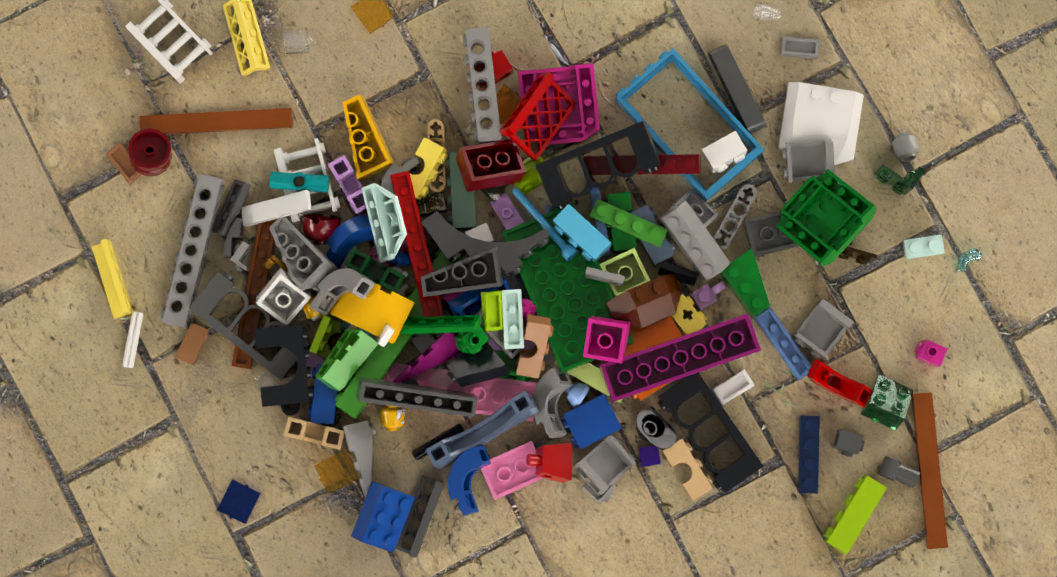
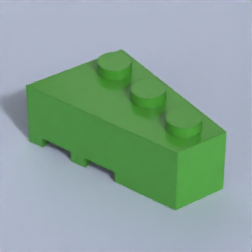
[315,328,378,391]

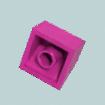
[583,316,631,364]

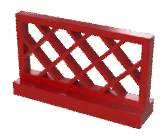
[499,72,576,161]

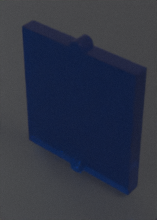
[217,479,261,524]

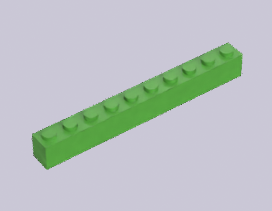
[335,249,464,420]

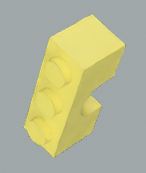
[410,137,447,201]

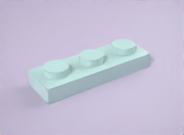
[501,289,524,349]

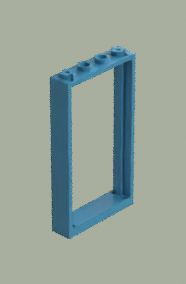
[615,49,764,202]

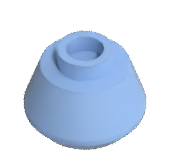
[565,382,589,407]

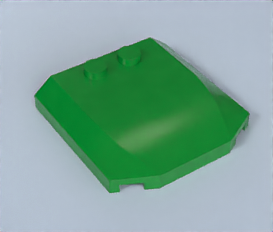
[776,169,877,267]

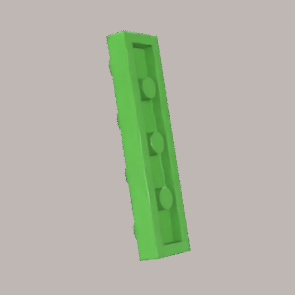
[589,199,668,248]

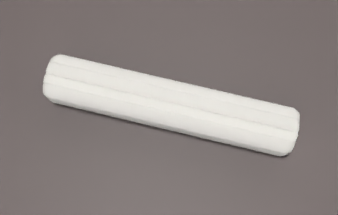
[122,311,143,368]

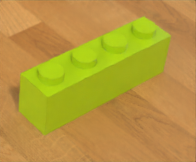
[824,475,887,554]

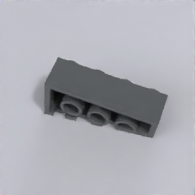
[420,245,503,297]

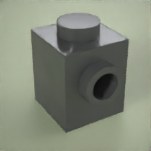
[833,429,865,457]

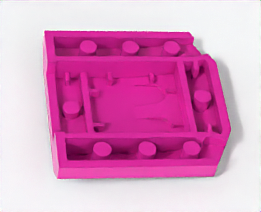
[517,63,600,145]

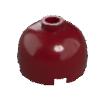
[302,214,341,245]

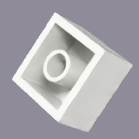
[256,268,311,326]

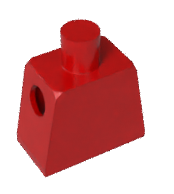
[526,443,572,483]

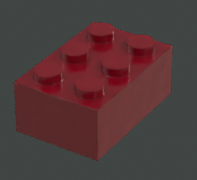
[456,139,526,192]

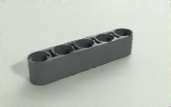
[708,44,766,134]

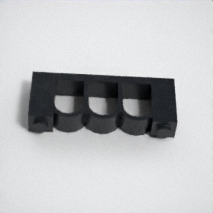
[536,121,662,210]
[657,372,764,493]

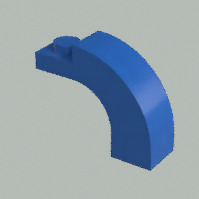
[326,214,374,270]
[448,446,491,516]

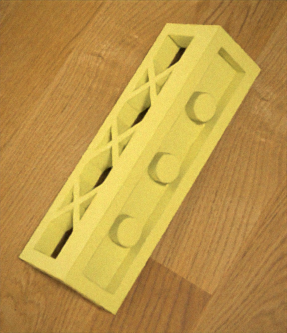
[222,0,270,76]
[92,239,133,319]

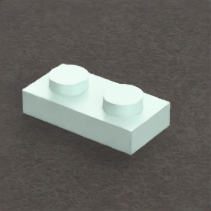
[902,234,945,260]

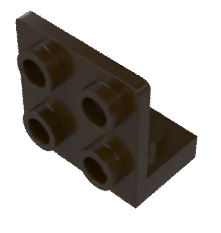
[838,241,878,265]

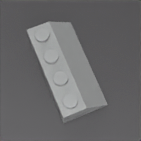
[657,200,730,281]

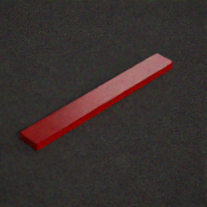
[390,171,444,317]

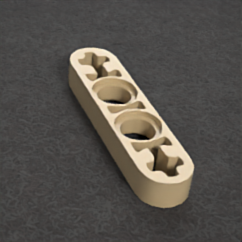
[427,119,446,193]

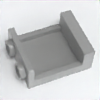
[782,139,835,183]
[793,299,854,360]
[573,434,636,497]

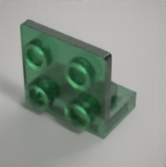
[874,164,926,195]
[861,374,913,431]

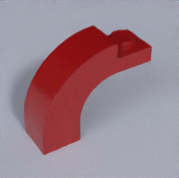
[807,359,873,408]

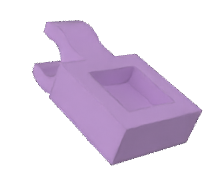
[690,281,726,310]

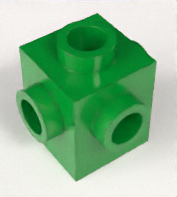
[454,325,489,354]

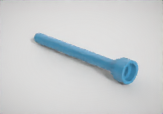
[512,188,578,261]

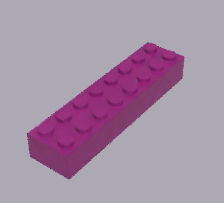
[599,314,761,402]

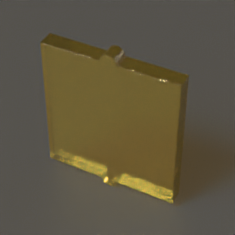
[351,0,395,34]
[314,450,359,494]

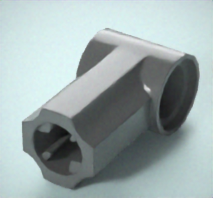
[878,456,920,488]

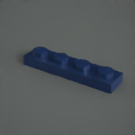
[797,415,820,494]

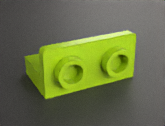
[514,156,544,195]
[309,315,344,358]

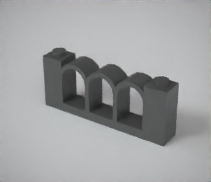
[189,272,310,380]

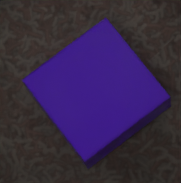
[638,445,661,467]

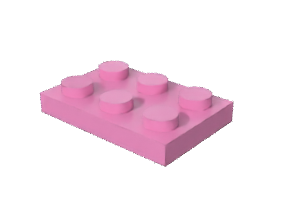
[481,441,543,500]

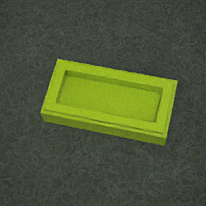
[481,291,504,332]

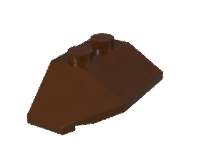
[606,274,682,329]

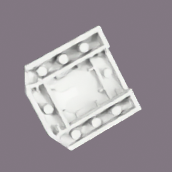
[778,82,864,166]

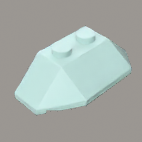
[361,183,407,263]

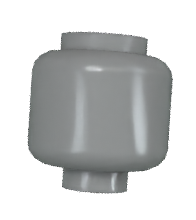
[892,132,920,162]

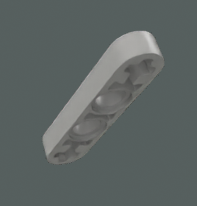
[713,184,757,251]

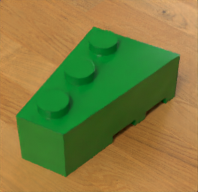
[719,248,770,319]

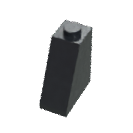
[446,342,510,387]

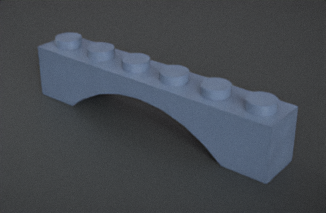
[426,390,540,470]

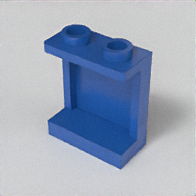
[561,394,622,450]

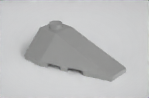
[270,217,338,291]
[343,420,376,499]

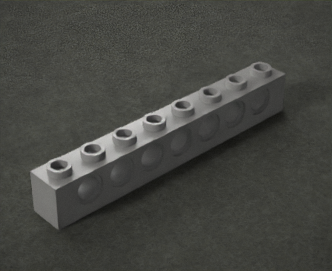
[161,174,225,329]

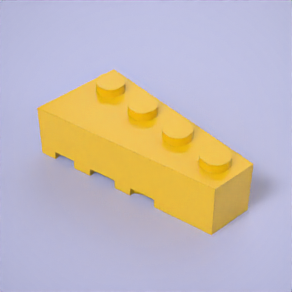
[342,94,394,181]

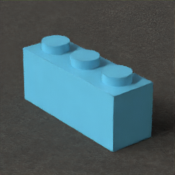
[553,204,611,263]

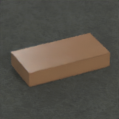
[106,142,142,184]
[175,322,210,365]

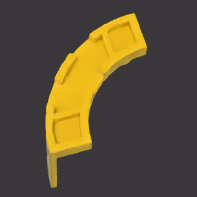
[329,283,415,344]

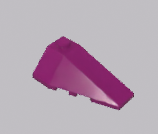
[392,333,462,383]

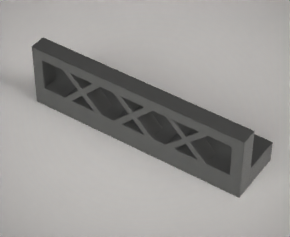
[395,475,444,557]

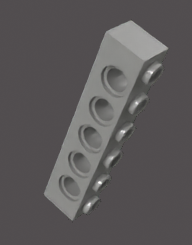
[462,27,502,144]

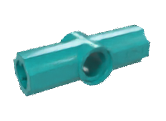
[269,172,329,193]

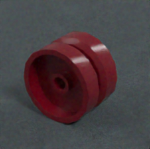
[128,128,172,177]

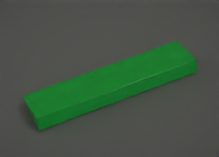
[402,315,482,334]

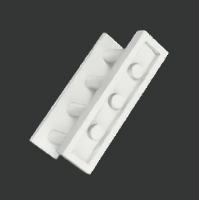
[125,0,213,84]
[274,138,341,225]

